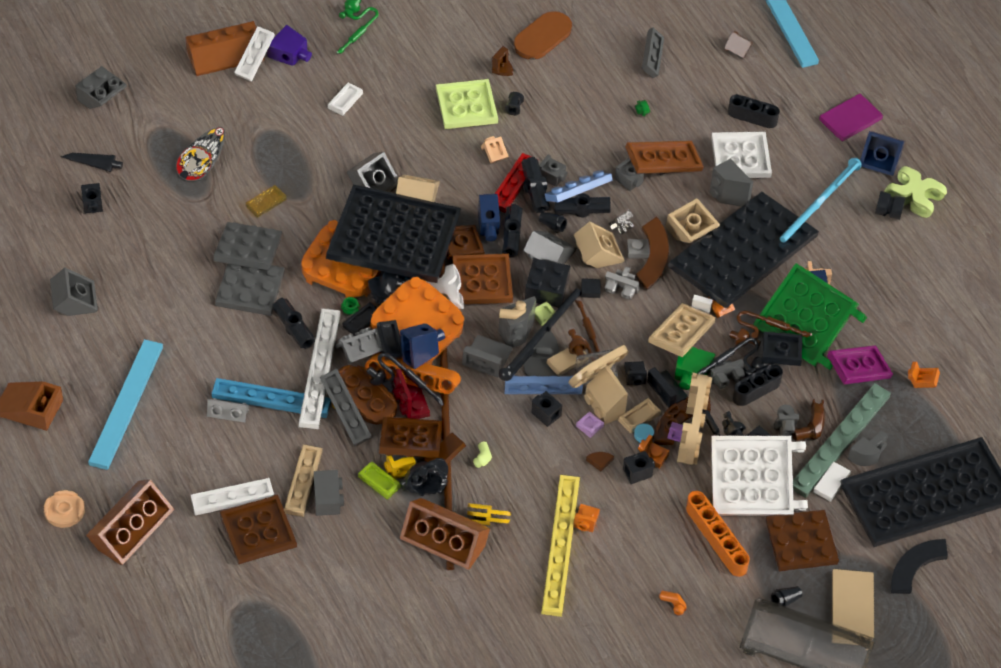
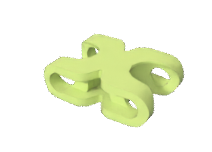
[884,166,947,218]

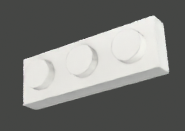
[234,27,275,82]

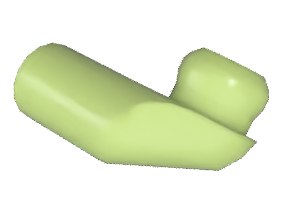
[473,442,492,468]

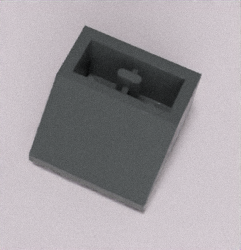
[75,66,127,109]

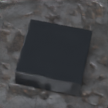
[581,278,601,298]

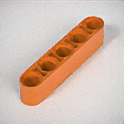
[365,352,461,394]
[686,491,750,577]

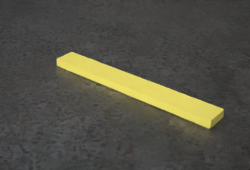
[541,475,580,617]

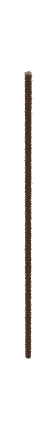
[439,261,454,570]

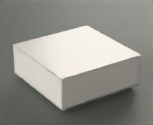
[692,295,713,315]

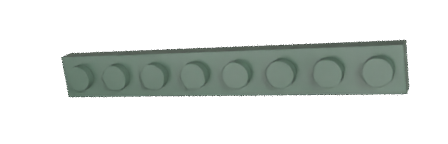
[793,383,891,498]

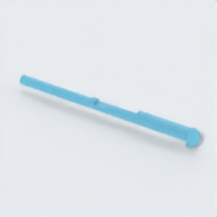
[780,158,861,243]

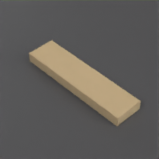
[284,445,322,517]

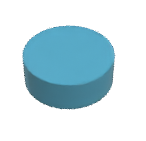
[634,423,654,443]

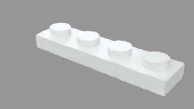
[191,478,274,516]

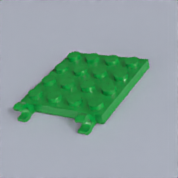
[753,263,867,370]

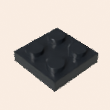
[762,331,802,366]

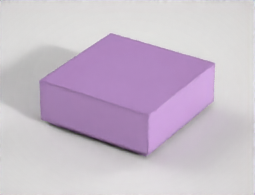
[576,411,604,438]

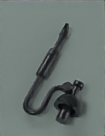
[697,338,770,378]
[366,353,443,406]
[702,410,746,436]

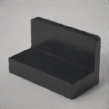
[647,367,688,408]

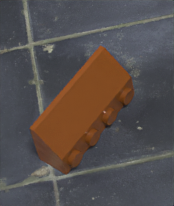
[186,21,265,76]
[86,479,175,565]
[399,498,490,570]

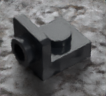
[624,361,647,386]

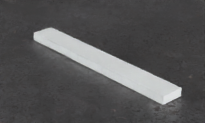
[299,309,340,429]

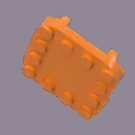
[301,220,381,298]
[371,277,464,365]

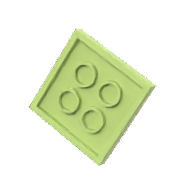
[436,79,498,129]

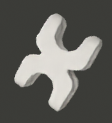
[426,264,464,310]

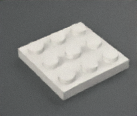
[711,132,772,178]

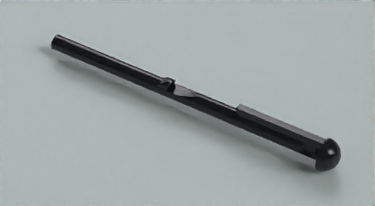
[498,288,581,381]

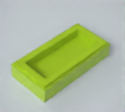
[358,461,401,500]

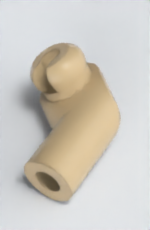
[499,301,526,319]

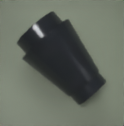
[539,212,567,233]
[771,586,802,609]

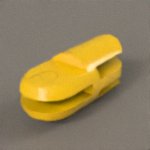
[467,503,511,526]

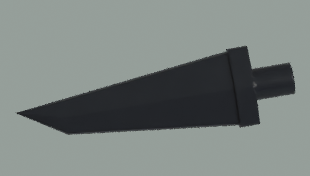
[61,152,123,172]

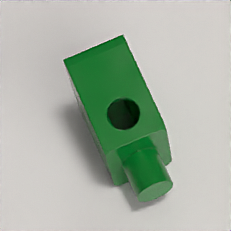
[675,347,716,390]

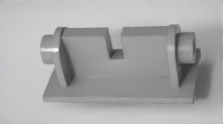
[207,398,249,423]

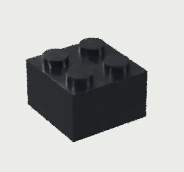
[525,258,570,308]

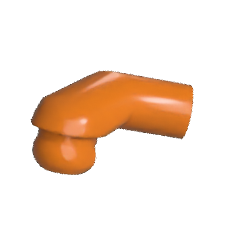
[660,590,687,616]

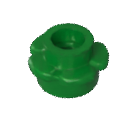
[635,100,650,117]
[341,297,360,315]

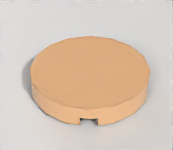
[44,490,85,528]

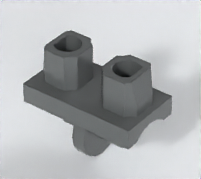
[710,359,745,389]
[774,404,799,437]

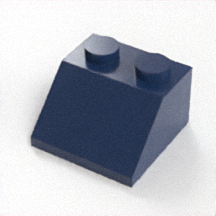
[860,131,905,176]

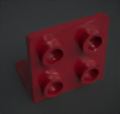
[393,369,430,419]

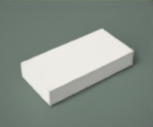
[328,82,363,116]
[814,462,851,502]

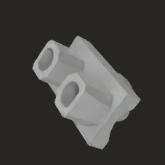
[605,266,640,300]

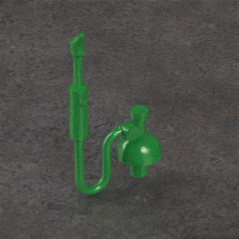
[337,0,379,54]

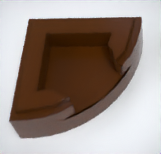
[586,452,614,472]

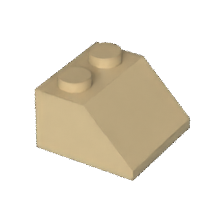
[396,175,440,202]
[665,199,720,243]
[574,221,625,268]
[584,366,628,425]

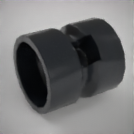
[875,191,906,220]

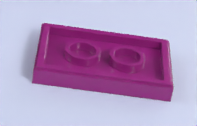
[819,93,883,142]
[827,345,893,384]

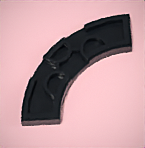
[890,539,948,594]

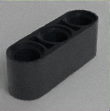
[728,94,780,128]
[733,364,783,406]

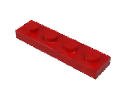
[495,153,539,213]

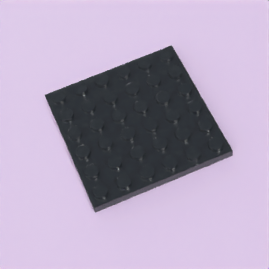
[326,184,461,283]

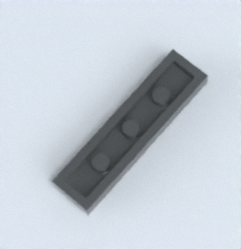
[320,369,372,446]

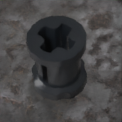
[505,92,524,116]

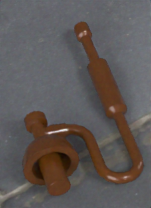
[568,300,602,361]
[729,310,812,346]

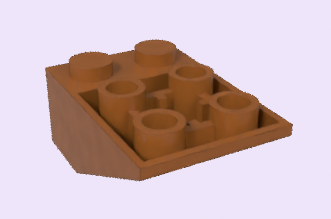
[0,381,63,431]

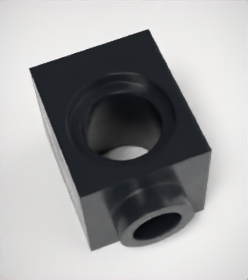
[81,183,103,214]
[531,391,563,427]
[623,451,655,484]

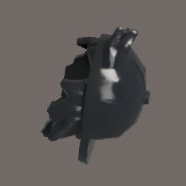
[368,272,412,305]
[400,458,448,497]

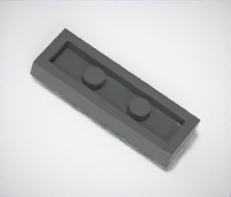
[642,27,664,78]

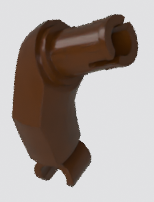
[792,399,825,442]

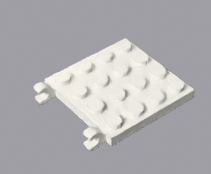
[711,436,808,516]

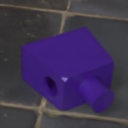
[267,25,312,66]

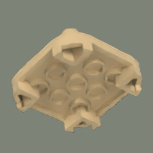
[677,373,712,465]

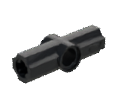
[521,157,550,213]
[555,193,611,218]
[502,204,523,258]
[273,297,315,349]

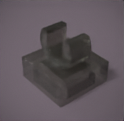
[608,210,634,234]

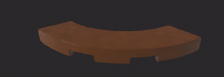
[635,217,669,290]
[654,394,711,445]

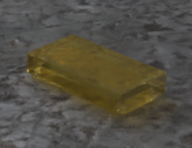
[246,185,287,218]

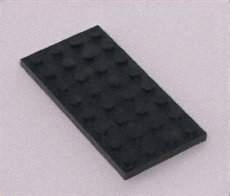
[668,192,819,309]
[840,437,1001,547]

